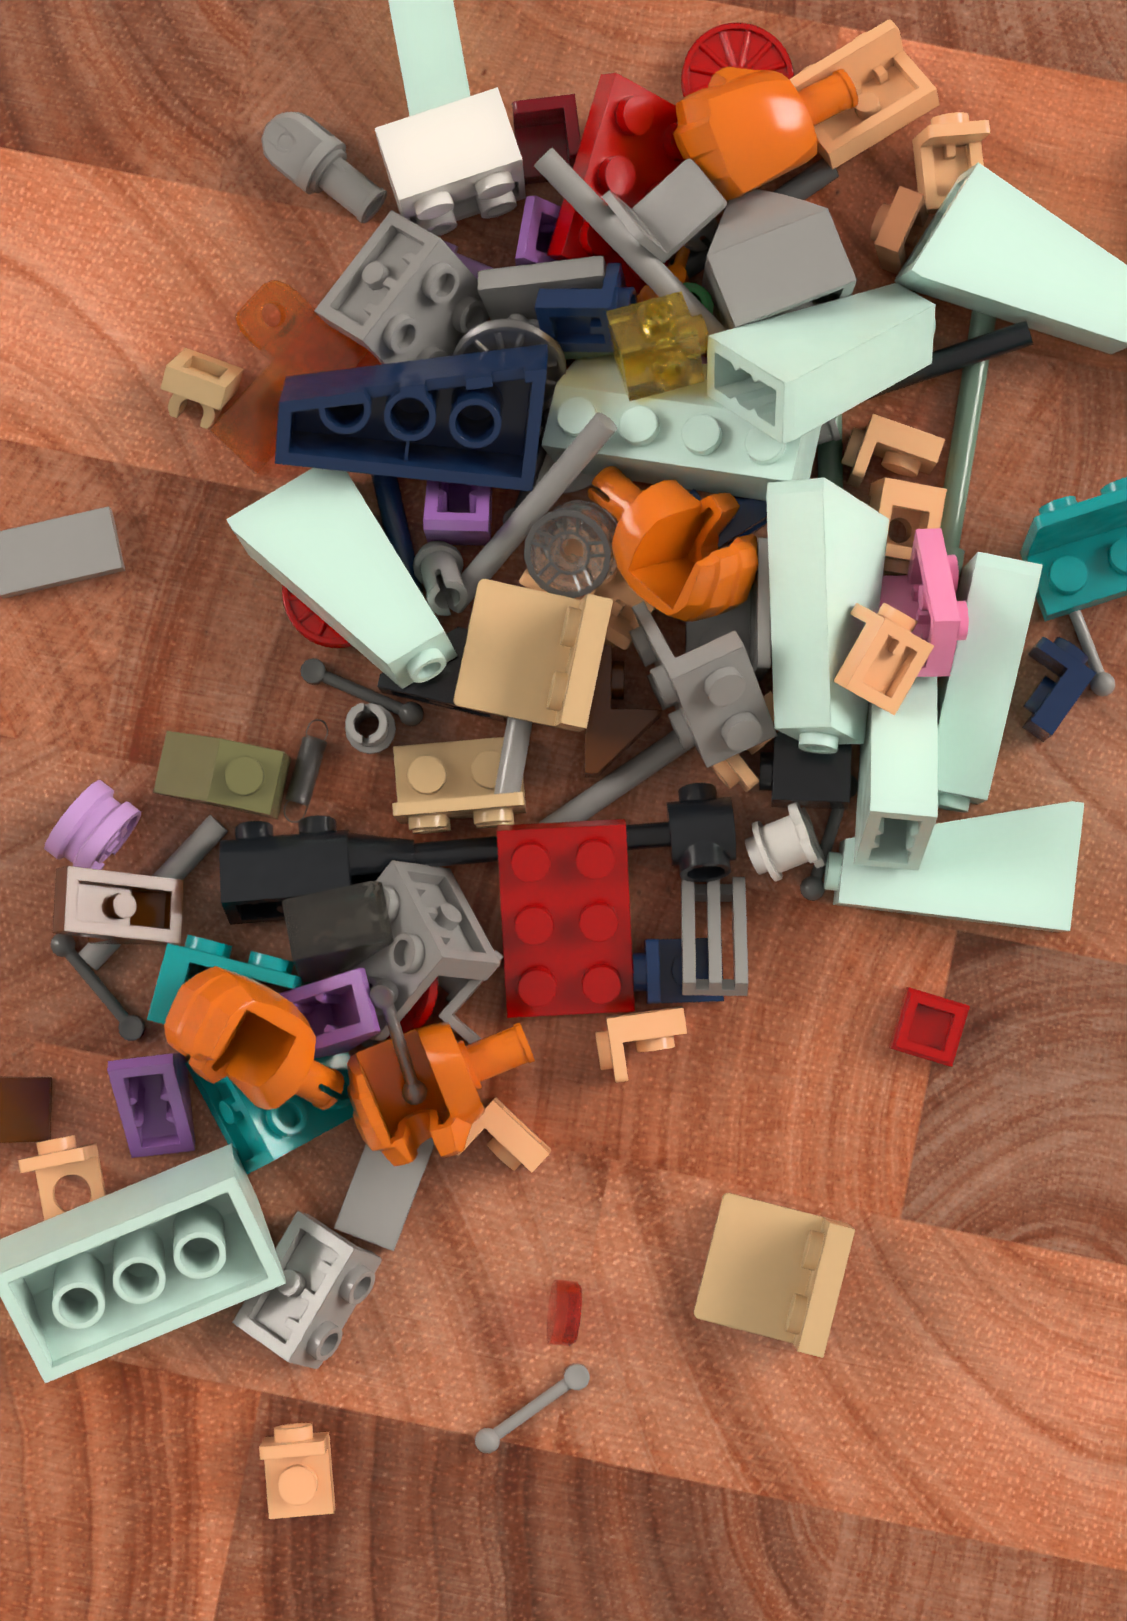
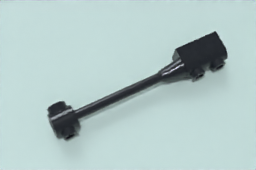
[219,783,736,925]

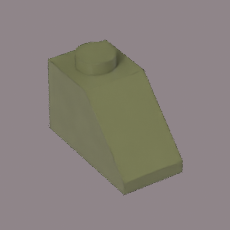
[153,731,291,819]

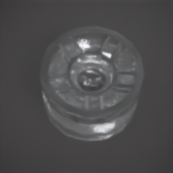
[524,500,618,598]

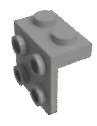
[629,601,777,768]

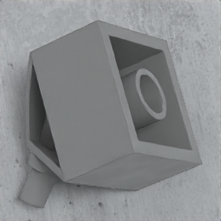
[702,189,857,330]

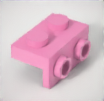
[879,528,969,677]

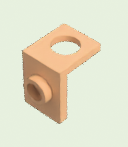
[18,1135,106,1221]

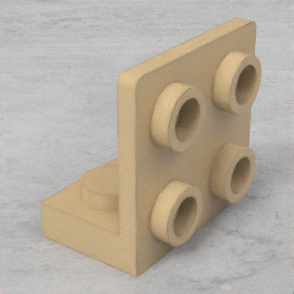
[453,579,613,732]
[392,737,527,834]
[694,1193,855,1358]

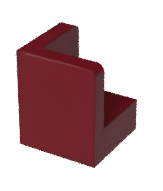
[512,94,581,185]

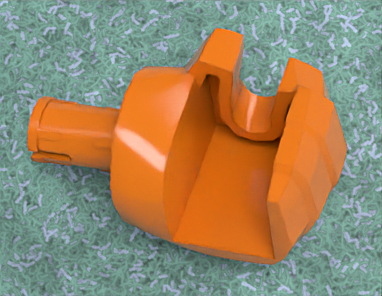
[673,67,859,201]
[588,466,758,622]
[164,966,344,1110]
[347,1022,535,1167]

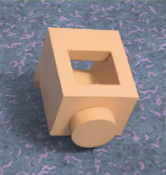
[869,477,947,576]

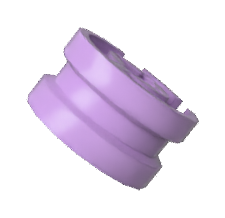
[44,780,142,870]

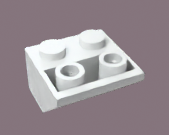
[375,87,526,236]

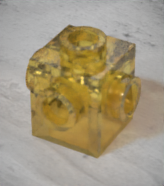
[606,291,708,401]

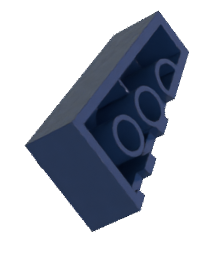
[275,344,548,492]

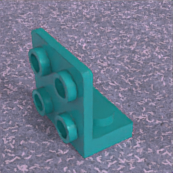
[1020,477,1127,621]
[147,935,306,1024]
[185,1052,354,1175]

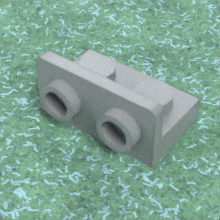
[232,1211,382,1369]

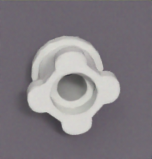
[745,802,826,882]

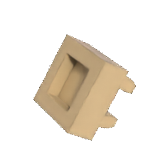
[160,348,244,429]

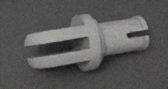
[261,112,387,223]

